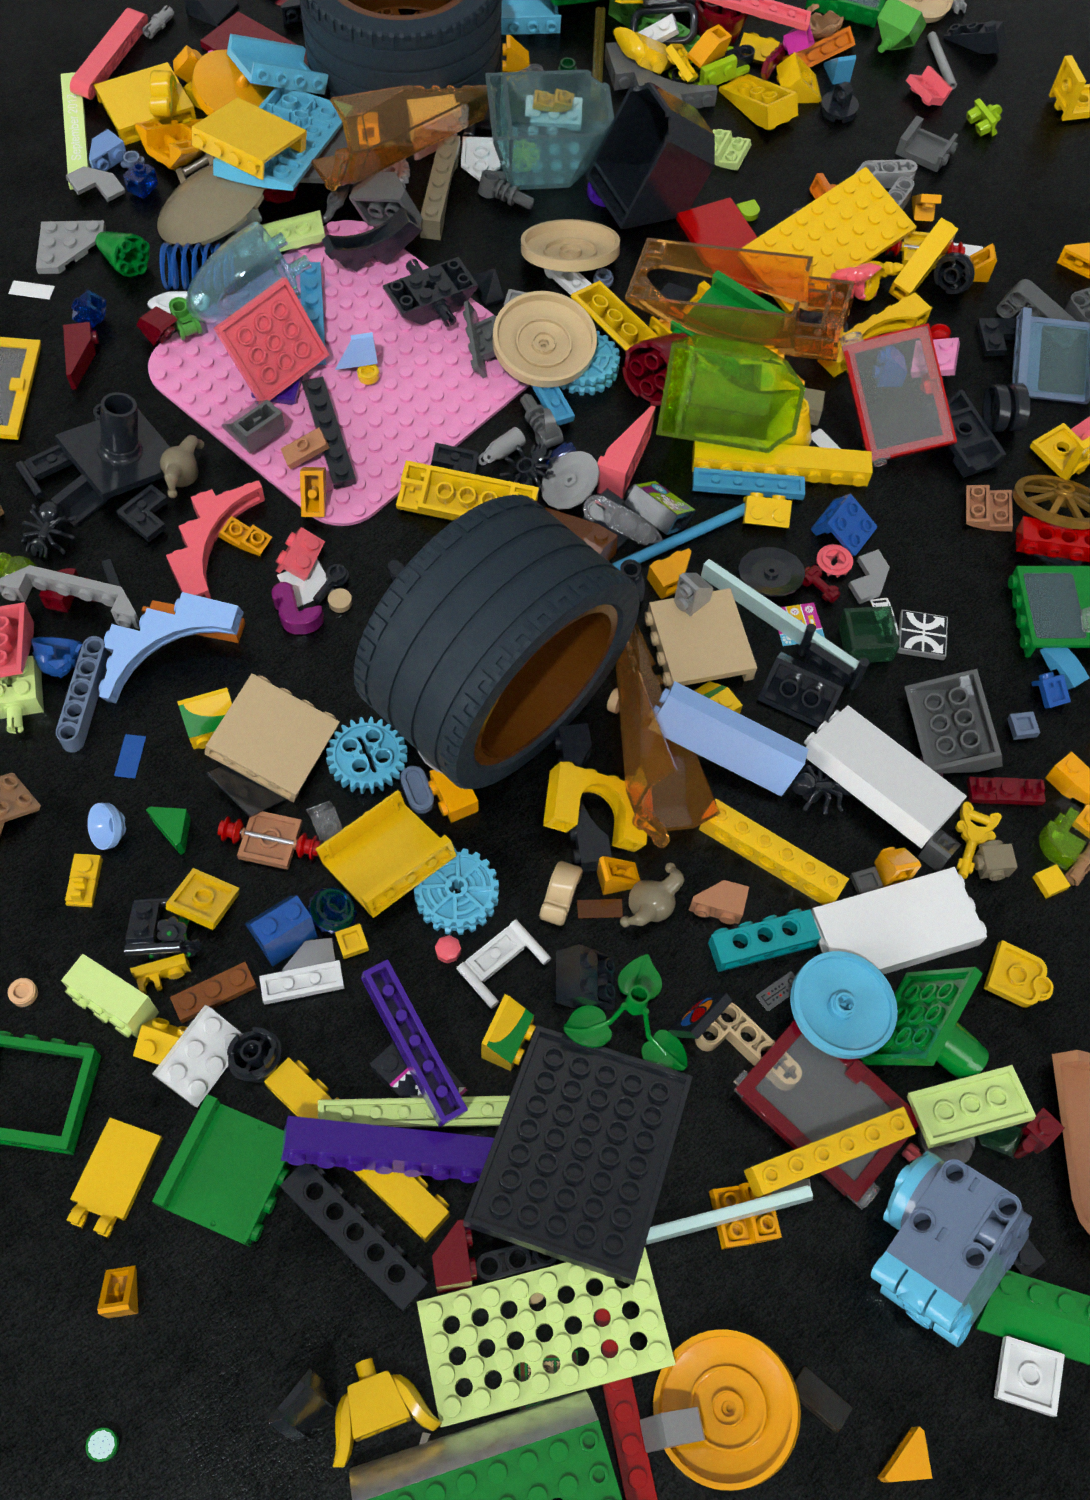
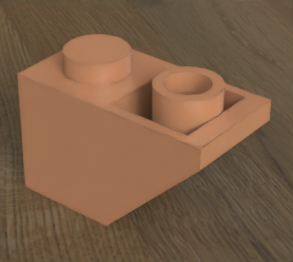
[689,880,749,924]

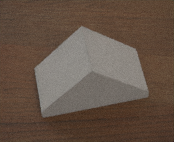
[640,1407,706,1453]

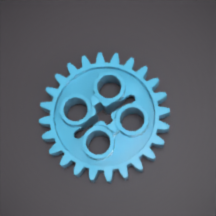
[326,717,407,794]

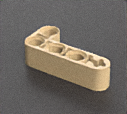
[695,1003,802,1091]

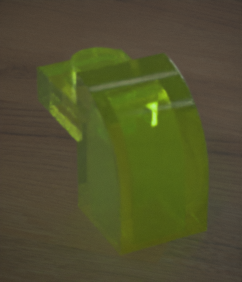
[1039,808,1087,870]

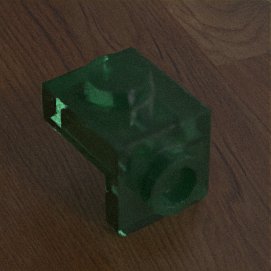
[978,1126,1023,1157]

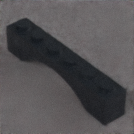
[554,723,612,872]

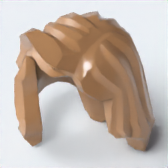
[807,3,844,41]

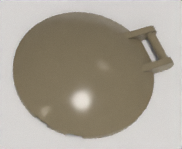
[157,152,267,248]

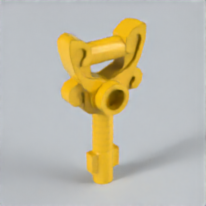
[955,802,1002,879]

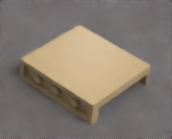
[645,588,757,689]
[205,674,339,803]

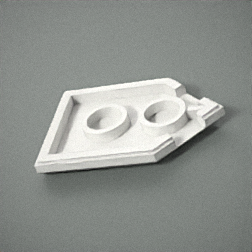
[461,136,502,181]

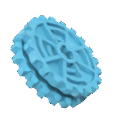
[560,331,620,396]
[414,848,499,935]

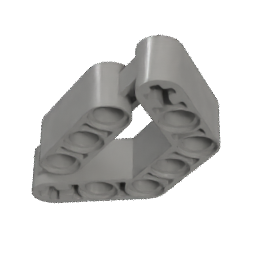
[855,159,917,210]

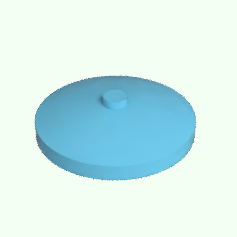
[790,951,898,1059]

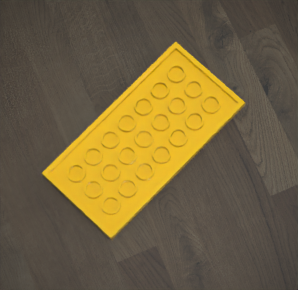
[738,167,916,316]

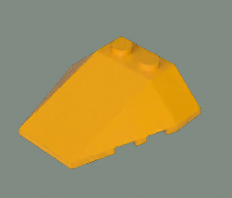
[135,119,205,169]

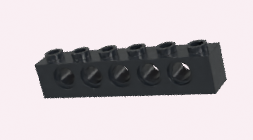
[280,1163,429,1313]

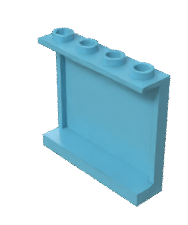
[501,0,561,35]
[227,34,329,95]

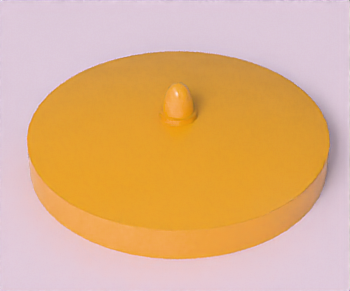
[191,50,275,116]
[653,1330,801,1491]

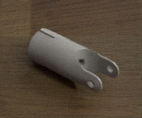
[478,427,526,465]

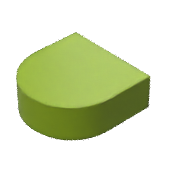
[736,199,760,221]

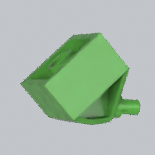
[877,0,926,53]

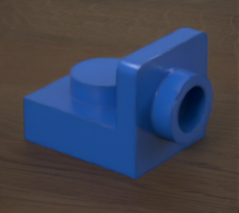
[1031,672,1071,708]

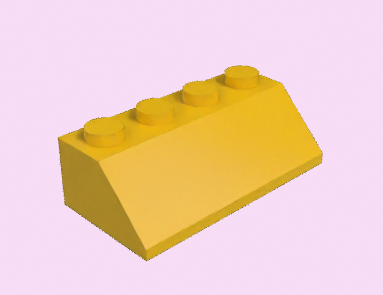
[570,280,658,352]

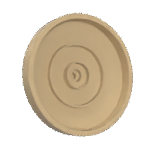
[521,219,620,272]
[492,291,597,388]

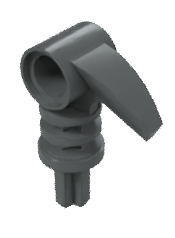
[478,170,534,209]
[520,394,563,449]

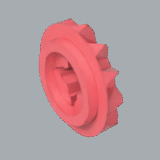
[816,544,853,578]

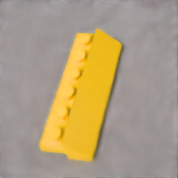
[396,460,539,521]

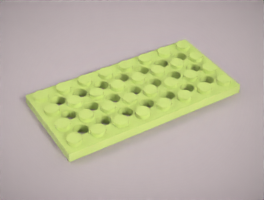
[417,1248,676,1428]

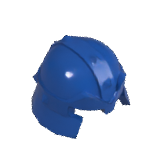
[31,637,82,678]

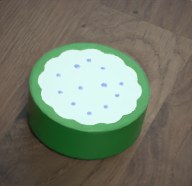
[86,1428,119,1462]

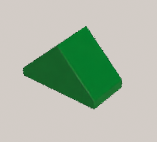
[146,807,191,855]

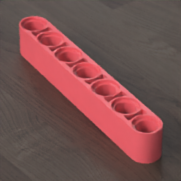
[70,8,148,100]

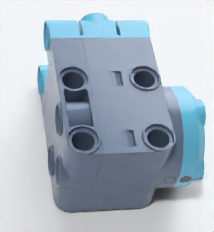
[871,1151,1032,1347]

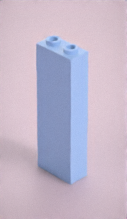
[649,681,808,797]

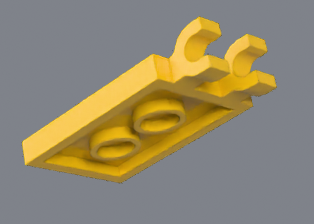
[67,1118,163,1238]

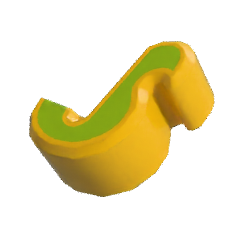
[149,70,177,117]

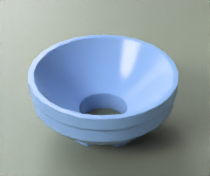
[88,803,126,850]

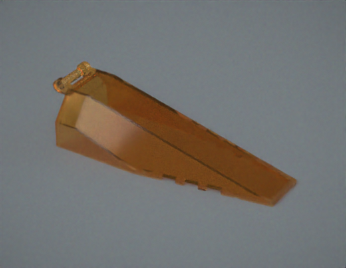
[311,85,497,191]
[616,623,720,848]

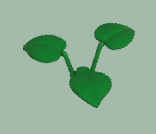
[563,954,687,1071]

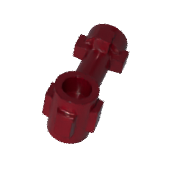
[803,565,841,603]

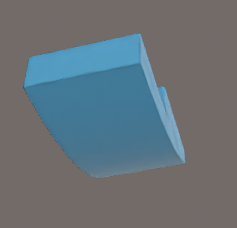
[1040,648,1089,689]

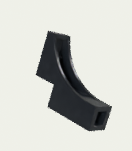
[322,207,422,272]

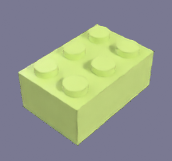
[61,954,159,1038]

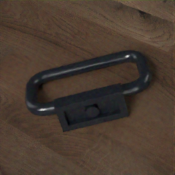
[630,0,698,46]

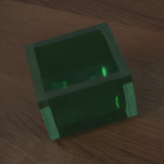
[838,606,900,662]

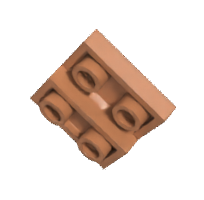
[966,485,1013,531]

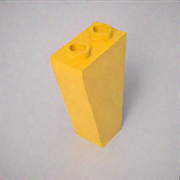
[888,217,958,300]

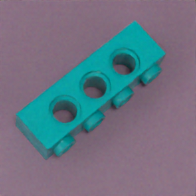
[708,909,821,972]

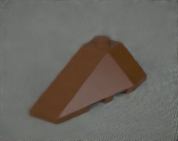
[545,507,618,561]

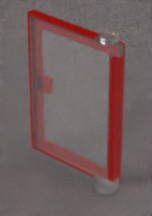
[840,323,957,467]

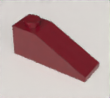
[63,322,99,390]

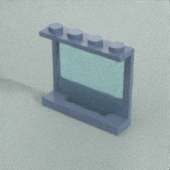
[1012,307,1090,404]

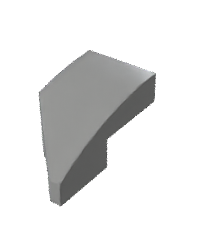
[282,938,335,971]

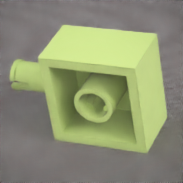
[0,656,44,734]

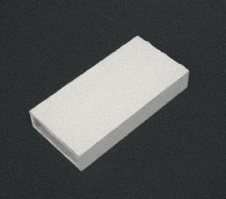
[804,706,967,849]
[811,867,987,974]

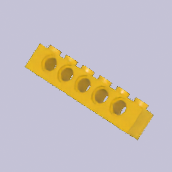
[699,799,849,905]
[744,1107,916,1198]

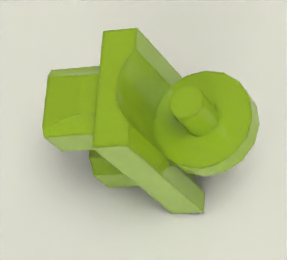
[967,98,1002,137]

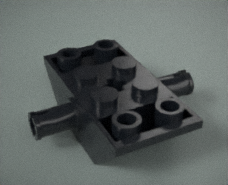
[383,257,478,327]

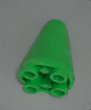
[95,231,150,277]

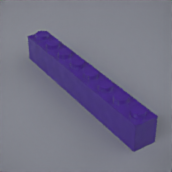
[281,1116,494,1183]

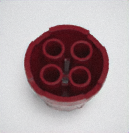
[695,0,749,47]
[622,333,699,405]

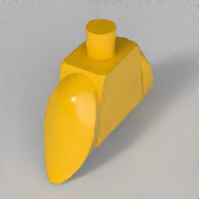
[614,27,672,74]
[333,1358,442,1467]

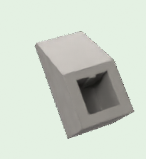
[674,573,713,616]

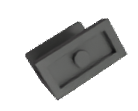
[895,116,958,172]

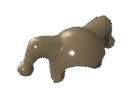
[160,435,204,498]
[620,862,685,927]

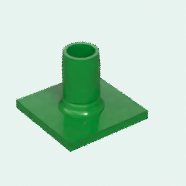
[858,967,989,1079]

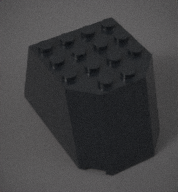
[586,82,715,229]

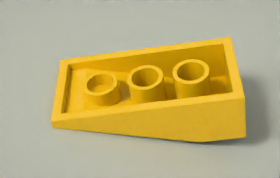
[719,74,798,130]

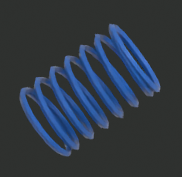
[160,243,234,291]

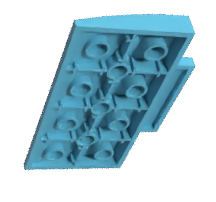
[213,87,353,191]

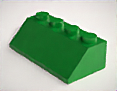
[975,1270,1090,1365]

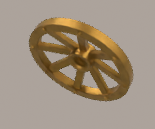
[1013,475,1090,530]

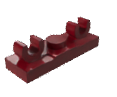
[967,777,1046,805]

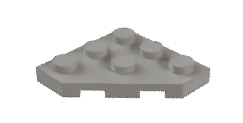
[36,221,106,274]

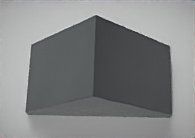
[918,829,961,872]

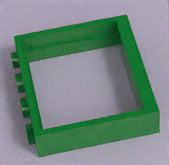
[0,1031,101,1155]

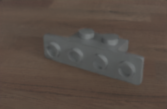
[463,300,496,378]

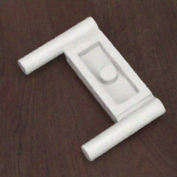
[456,919,551,1008]

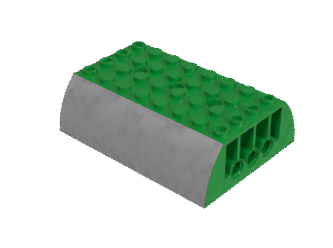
[349,1390,622,1500]

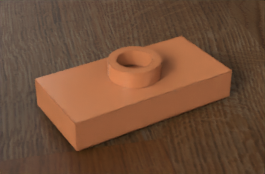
[281,427,330,469]

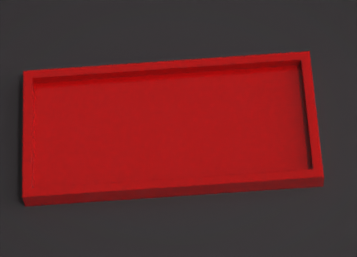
[676,197,768,295]

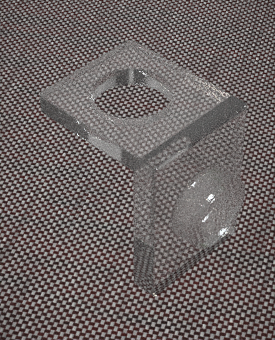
[306,801,343,843]

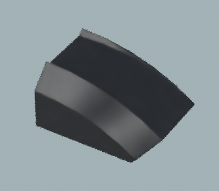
[267,1369,335,1440]

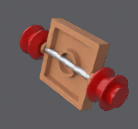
[218,811,322,870]

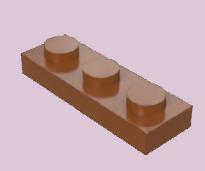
[170,962,257,1023]

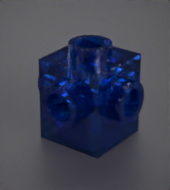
[123,161,158,199]
[71,289,106,328]

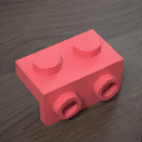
[906,66,952,106]
[276,527,325,581]

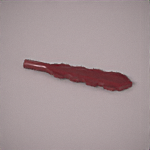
[761,43,786,80]

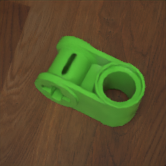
[169,297,203,340]

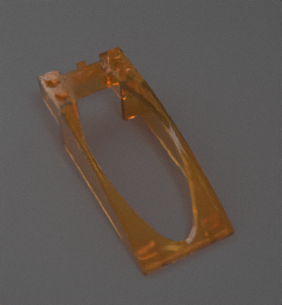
[625,238,855,362]

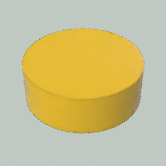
[357,364,379,385]

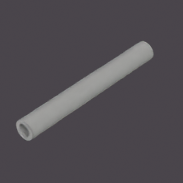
[927,32,957,90]

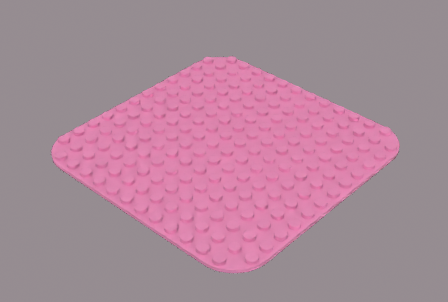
[148,220,530,526]

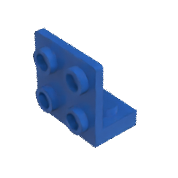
[811,493,877,556]

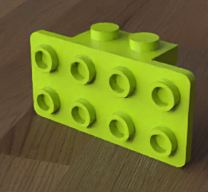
[669,46,750,85]

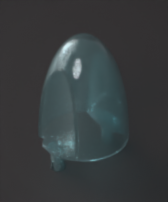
[186,221,312,325]

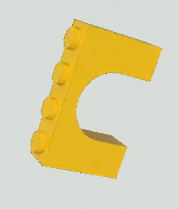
[543,762,651,852]

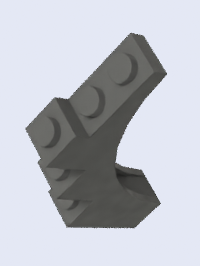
[604,42,718,108]

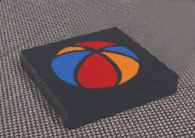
[668,993,732,1039]

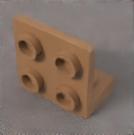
[0,773,41,836]

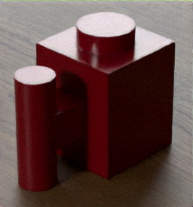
[1012,1108,1065,1159]

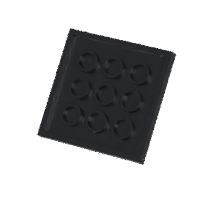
[55,392,170,500]

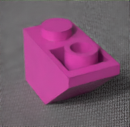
[783,24,815,55]

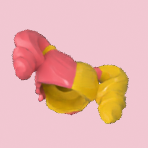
[830,261,905,301]

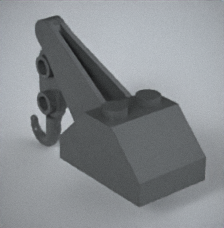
[314,165,423,226]

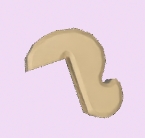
[539,861,583,926]

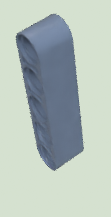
[56,636,110,752]

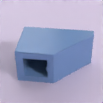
[89,129,126,171]

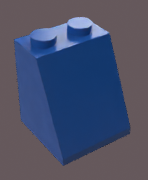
[245,895,318,967]

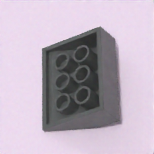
[904,669,1002,773]

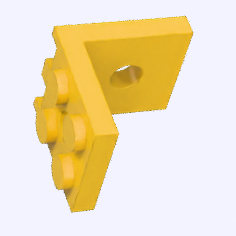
[1049,55,1090,121]
[1030,423,1090,480]

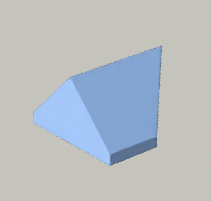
[335,332,378,370]

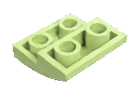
[713,129,751,170]

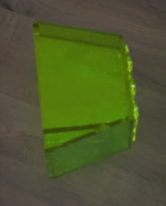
[656,334,806,453]

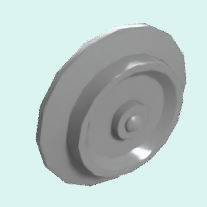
[541,451,600,509]

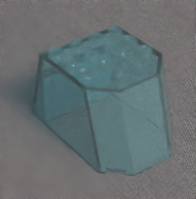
[485,70,614,190]

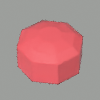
[435,935,461,963]

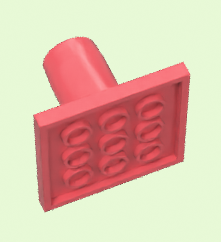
[213,277,329,401]

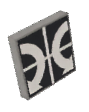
[897,610,948,660]

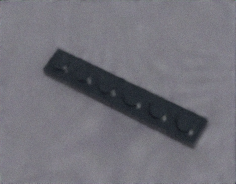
[302,376,356,489]

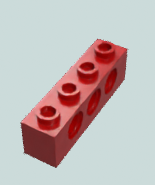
[1016,516,1090,562]

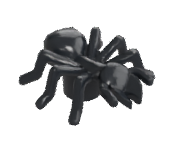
[500,443,557,489]
[21,501,78,558]
[791,765,852,815]

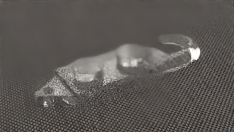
[583,495,663,545]

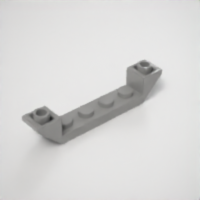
[0,565,140,629]

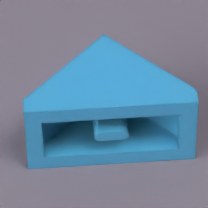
[824,55,856,85]

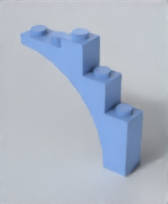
[99,592,243,703]

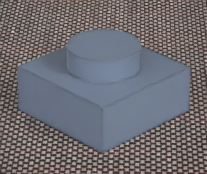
[1007,712,1040,740]

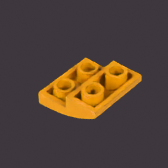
[709,1183,782,1249]

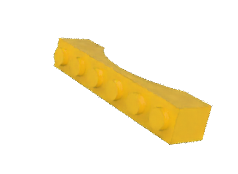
[817,293,932,377]

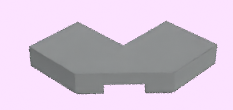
[66,166,125,202]
[848,549,890,604]

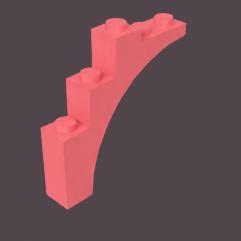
[166,480,265,599]

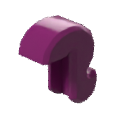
[272,582,324,634]

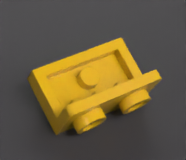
[740,32,780,64]
[743,492,792,529]
[133,1018,188,1065]

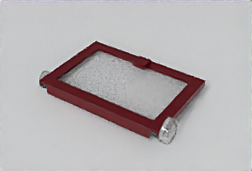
[733,1019,918,1209]

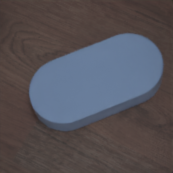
[400,766,434,813]

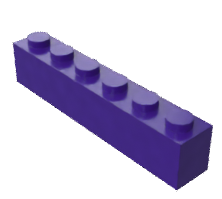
[361,959,468,1128]

